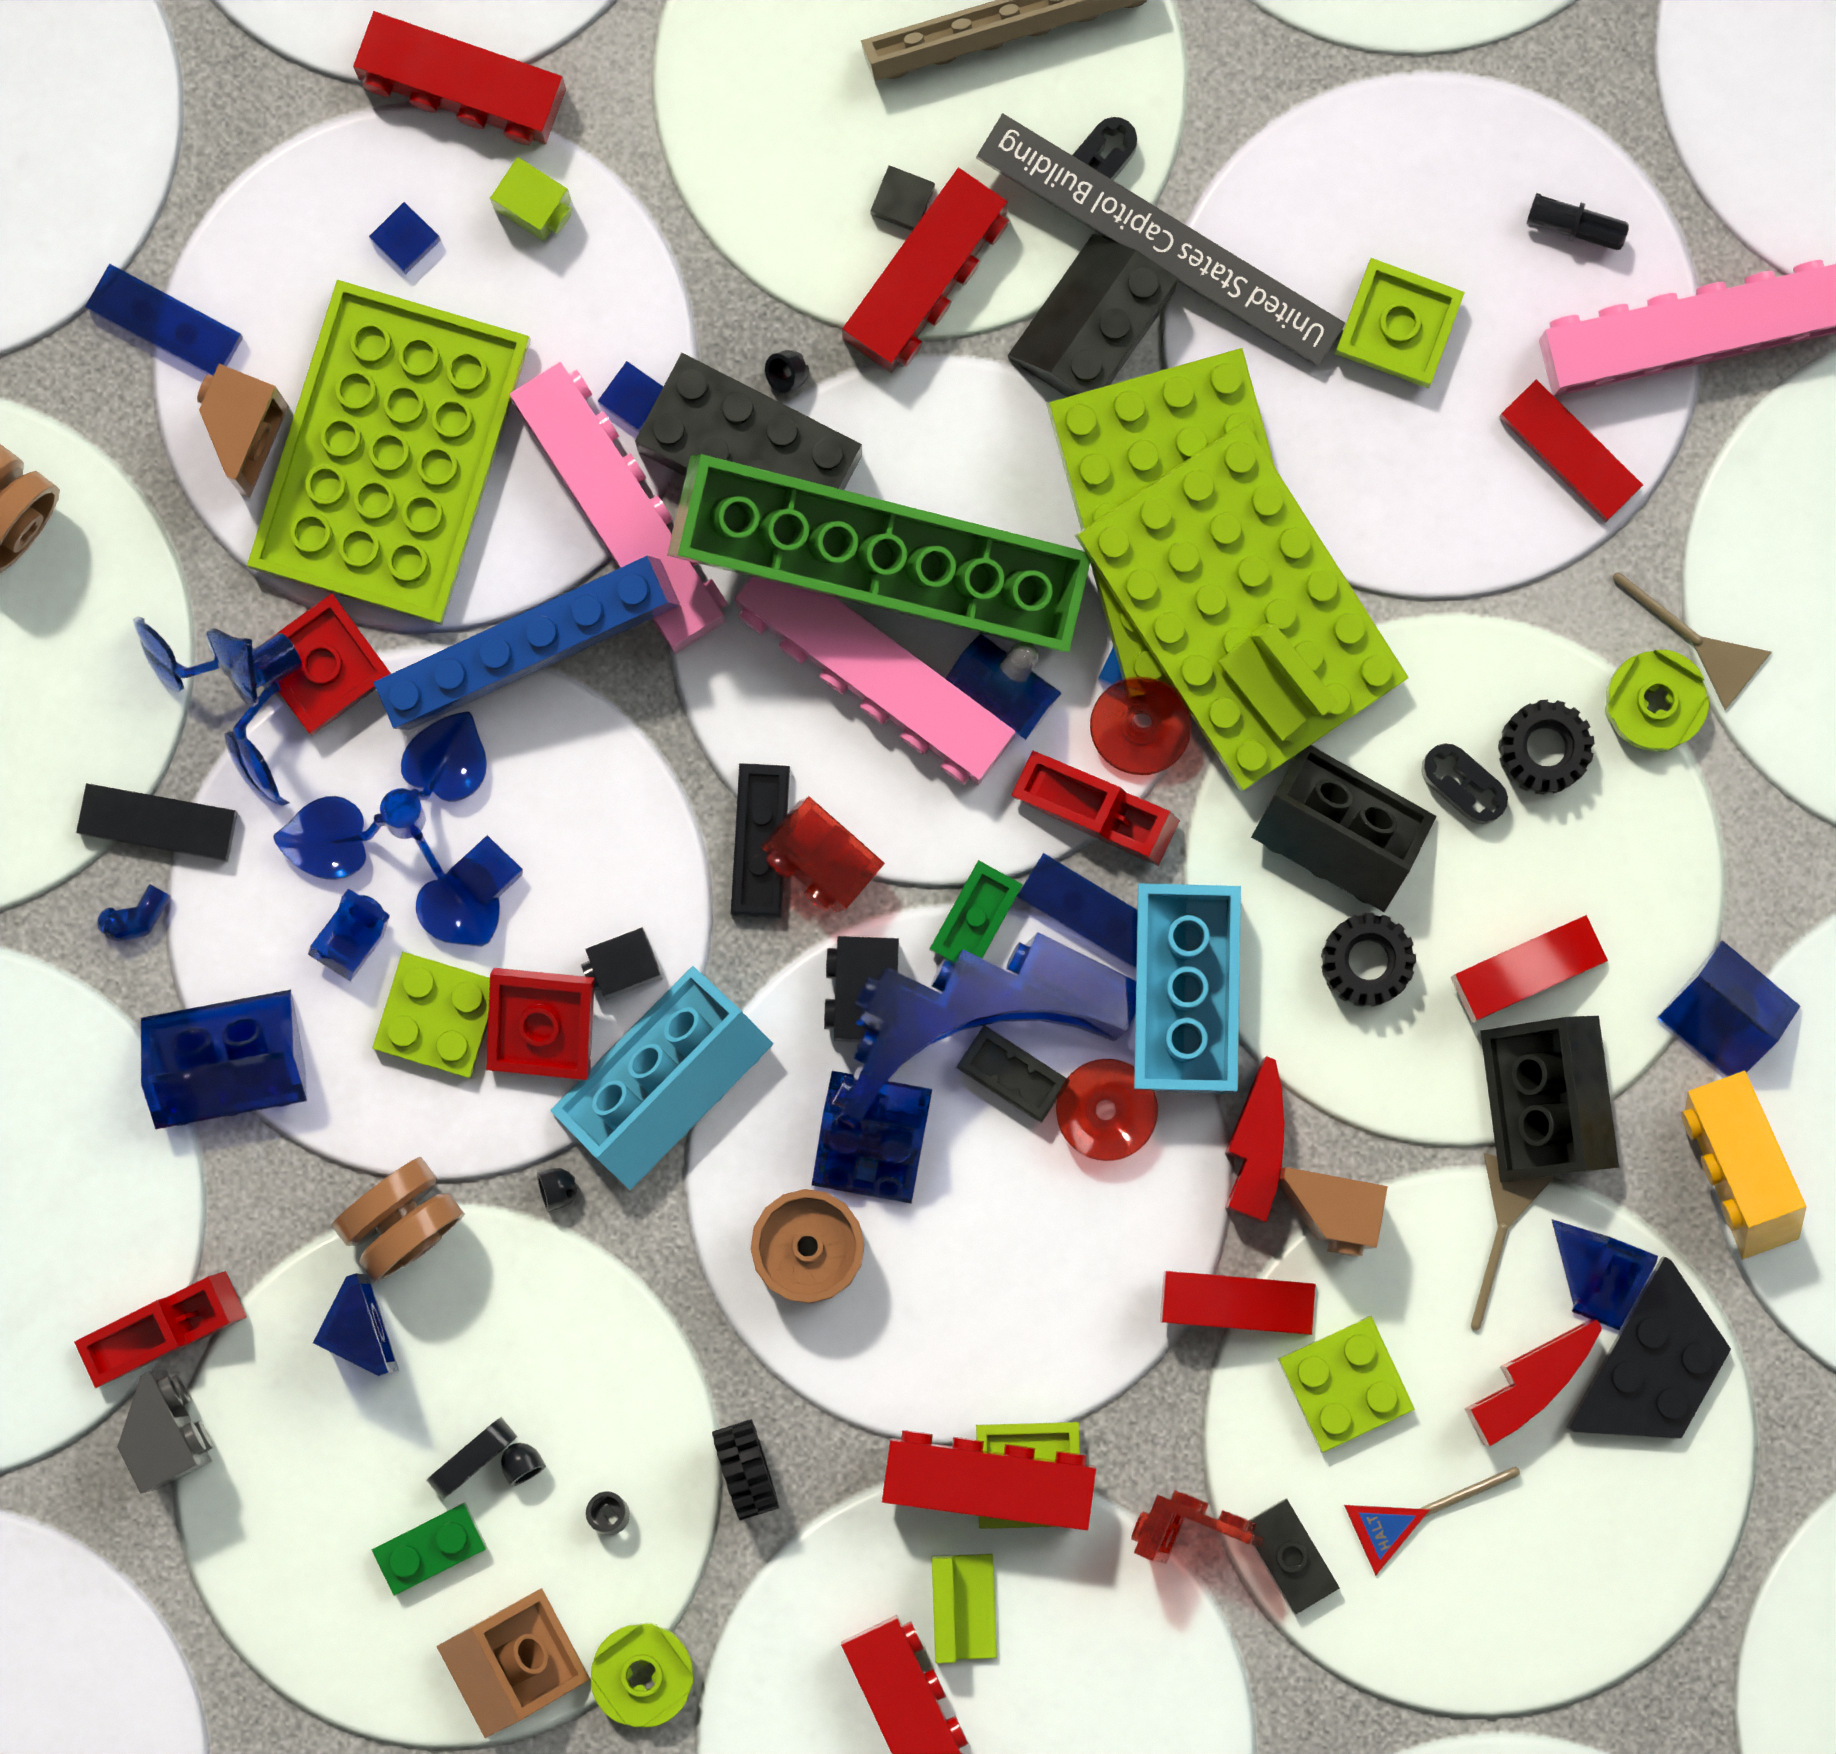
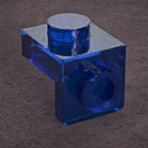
[308,889,390,982]

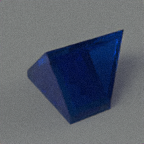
[1551,1219,1658,1330]

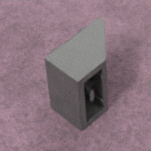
[117,1370,213,1494]

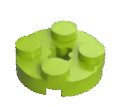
[1605,649,1709,752]
[591,1622,694,1728]

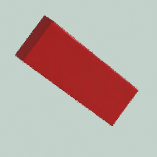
[1499,379,1643,523]

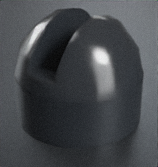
[765,350,809,393]
[537,1168,577,1212]
[501,1443,546,1487]
[586,1491,630,1535]

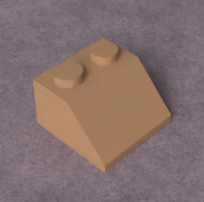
[197,364,289,498]
[1278,1167,1388,1257]
[436,1588,590,1738]

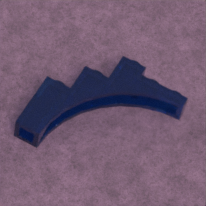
[832,932,1136,1131]

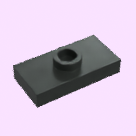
[956,1025,1069,1123]
[1242,1498,1340,1614]

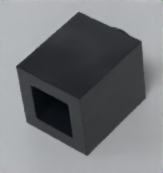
[581,927,663,1000]

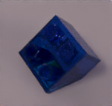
[811,1071,932,1204]

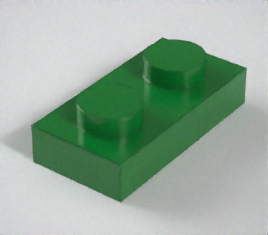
[929,860,1023,975]
[371,1502,488,1596]

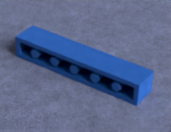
[373,555,680,730]

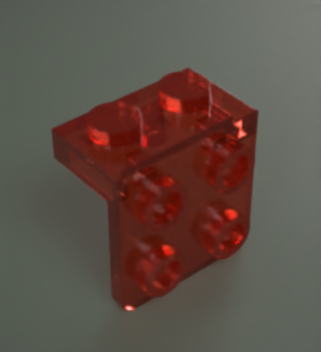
[1131,1490,1264,1564]

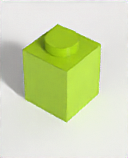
[490,157,573,242]

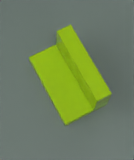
[1217,623,1338,741]
[931,1554,997,1663]

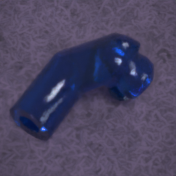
[97,884,172,942]

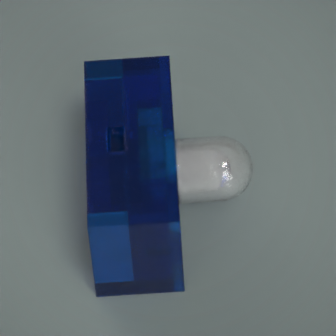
[945,633,1062,740]

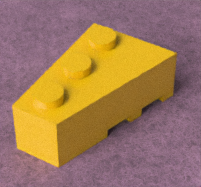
[1681,1070,1807,1260]

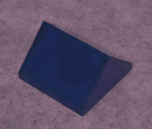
[1656,940,1800,1077]
[313,1273,399,1376]

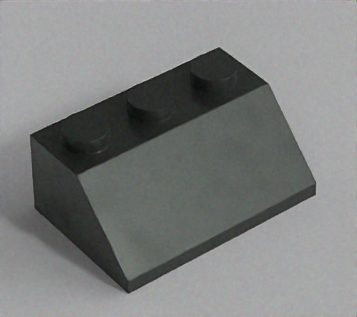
[1008,234,1178,397]
[1251,745,1437,912]
[1480,1015,1619,1182]

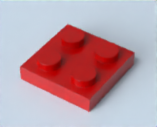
[250,593,391,736]
[486,968,595,1080]

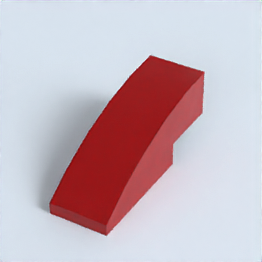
[1011,750,1180,866]
[1450,915,1608,1023]
[1225,1056,1285,1223]
[74,1271,247,1388]
[1160,1271,1316,1335]
[1464,1319,1602,1446]

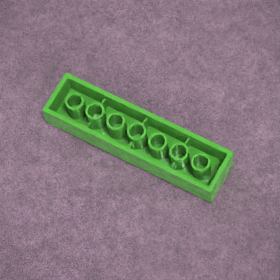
[667,454,1091,653]

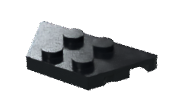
[1566,1257,1731,1438]

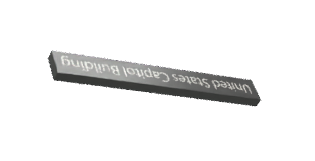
[976,113,1345,367]

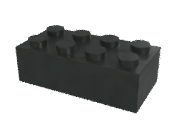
[635,353,862,490]

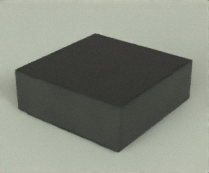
[870,165,935,231]

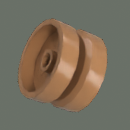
[0,444,60,573]
[331,1157,465,1283]
[750,1189,865,1303]

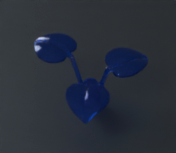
[132,616,302,806]
[273,711,500,947]

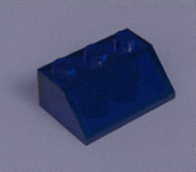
[141,989,307,1129]

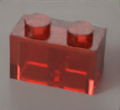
[760,796,885,913]

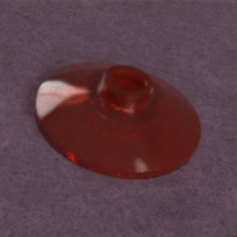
[1090,677,1191,775]
[1056,1059,1158,1161]

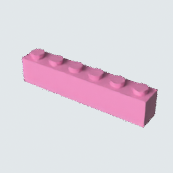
[1539,260,1836,397]
[509,362,728,654]
[735,577,1016,785]

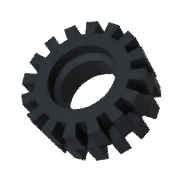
[1498,699,1595,795]
[1321,913,1416,1007]
[712,1419,779,1521]

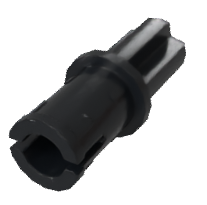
[1526,193,1629,250]

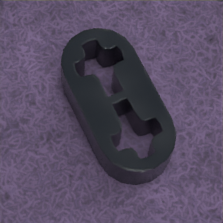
[1072,117,1137,180]
[1421,743,1508,824]
[426,1417,518,1500]

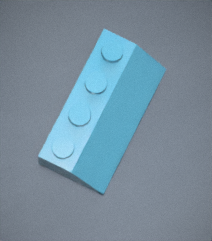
[1134,883,1241,1094]
[550,966,774,1190]

